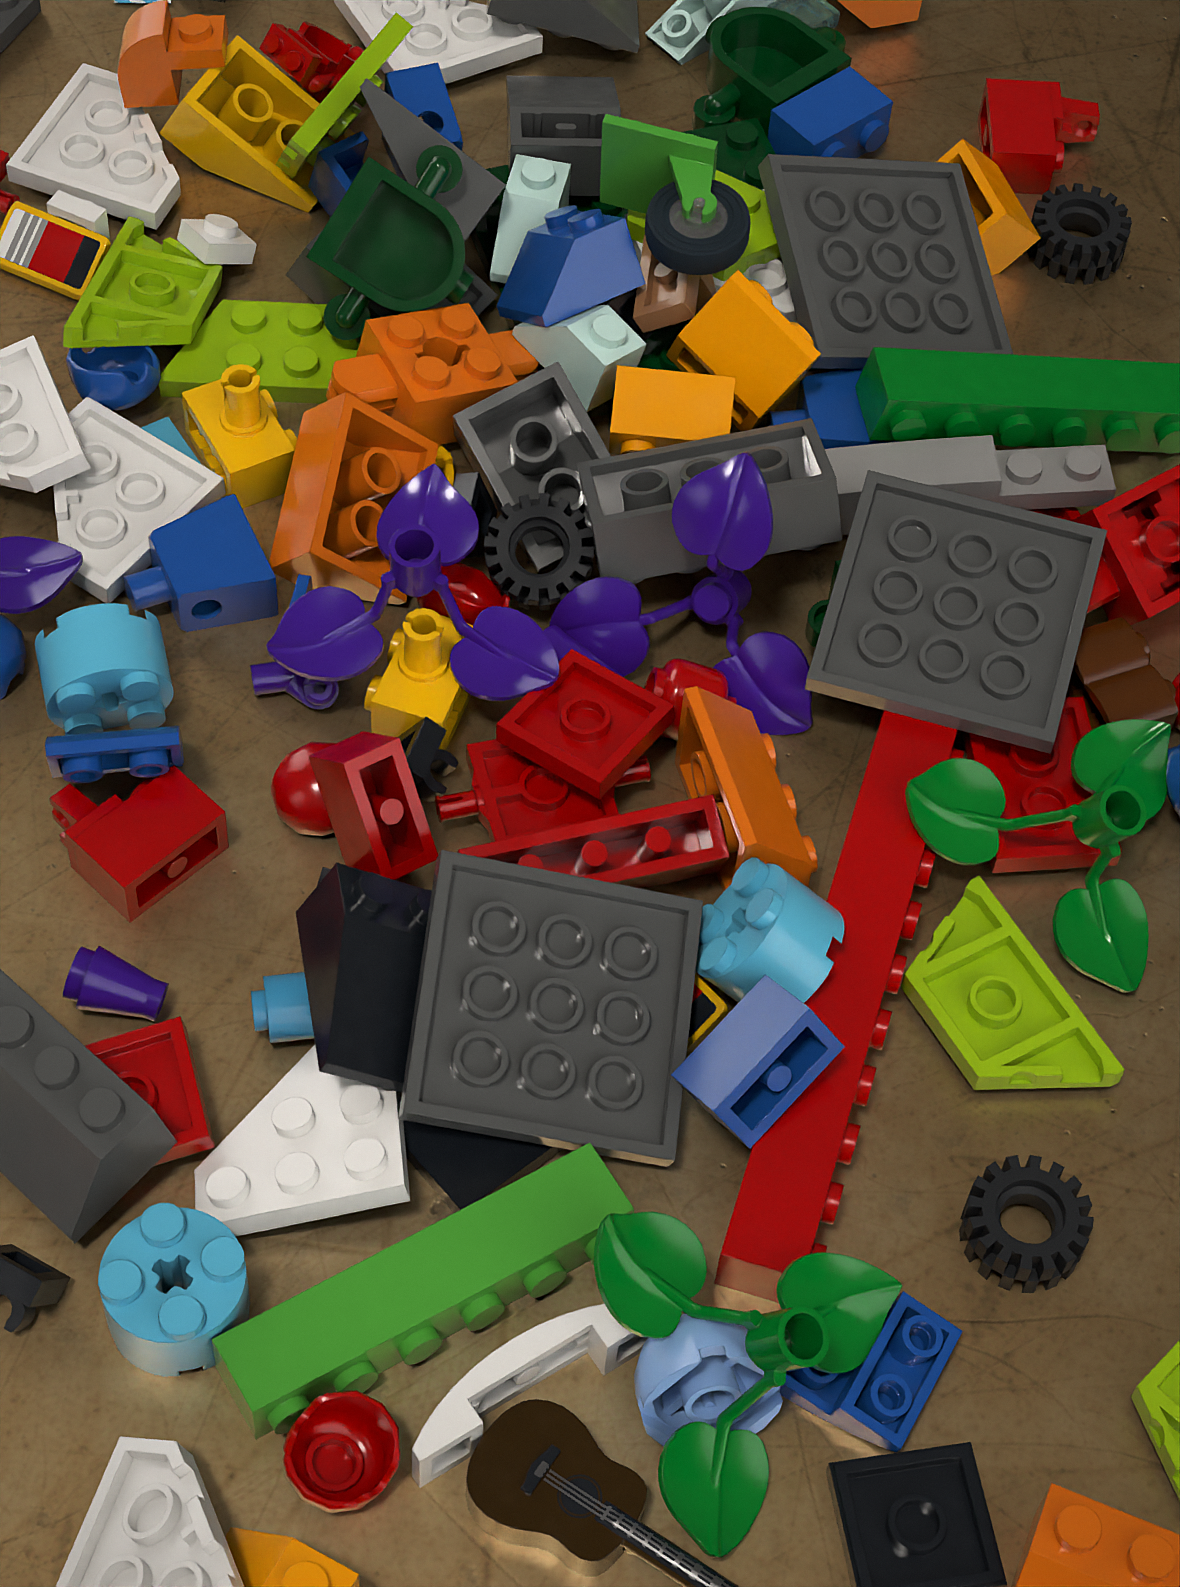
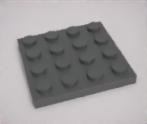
[758,154,1013,369]
[805,470,1107,754]
[398,850,703,1167]

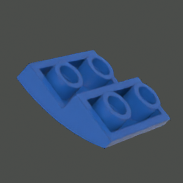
[45,726,184,783]
[779,1291,963,1453]

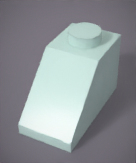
[490,154,571,283]
[512,305,647,412]

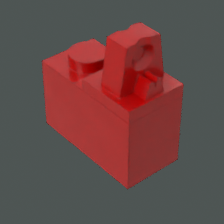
[978,78,1100,195]
[50,765,229,923]

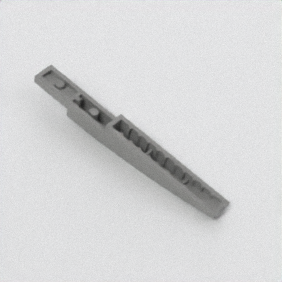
[523,435,1116,553]

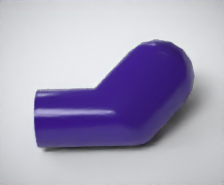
[250,661,339,709]

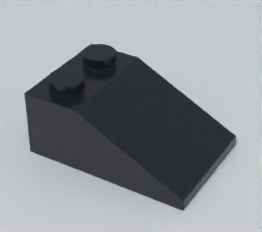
[295,862,432,1093]

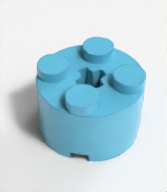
[34,603,174,735]
[696,857,844,1003]
[98,1203,250,1377]

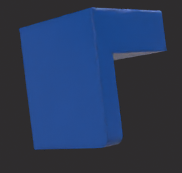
[308,131,369,218]

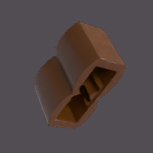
[1066,617,1179,730]

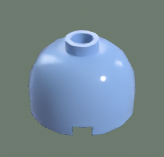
[634,1313,783,1446]

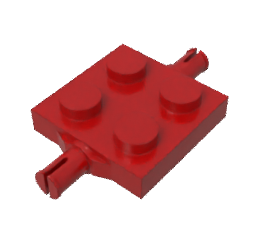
[435,739,651,842]

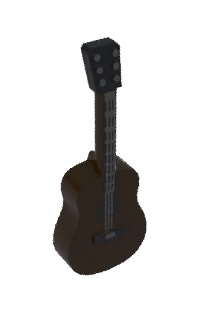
[466,1399,739,1587]

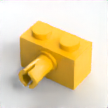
[181,364,297,509]
[364,608,473,750]

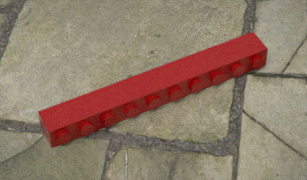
[714,710,965,1303]

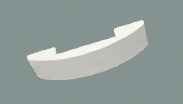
[412,1304,648,1488]

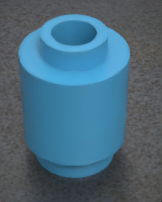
[251,972,314,1043]

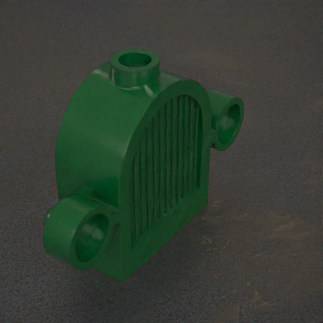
[692,7,852,138]
[306,145,475,340]

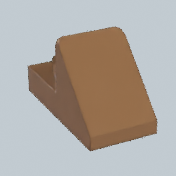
[633,235,716,333]

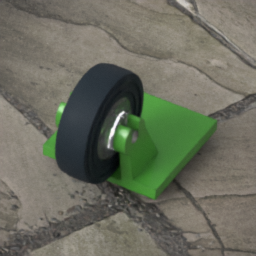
[600,114,751,275]

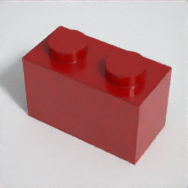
[308,731,438,880]

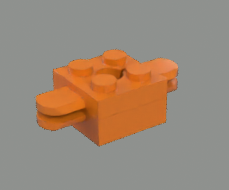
[326,302,541,445]

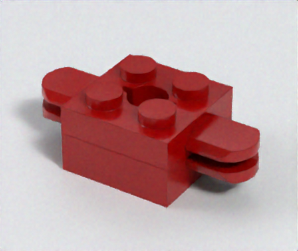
[1071,464,1180,626]

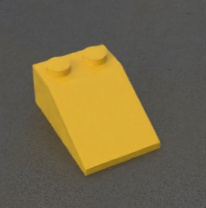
[159,35,355,213]

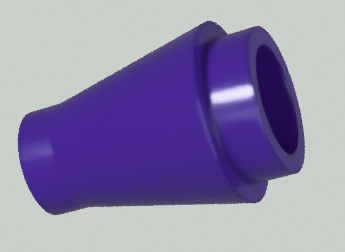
[63,946,169,1022]

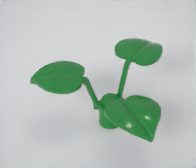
[905,719,1171,993]
[594,1211,902,1558]

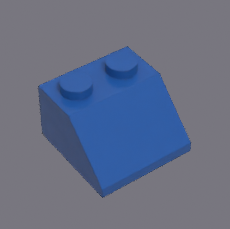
[497,205,646,328]

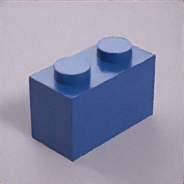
[768,66,893,158]
[671,974,845,1148]

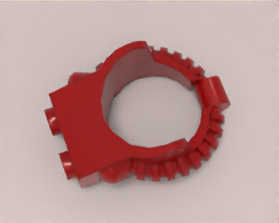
[259,21,377,103]

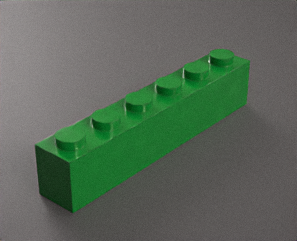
[855,347,1180,454]

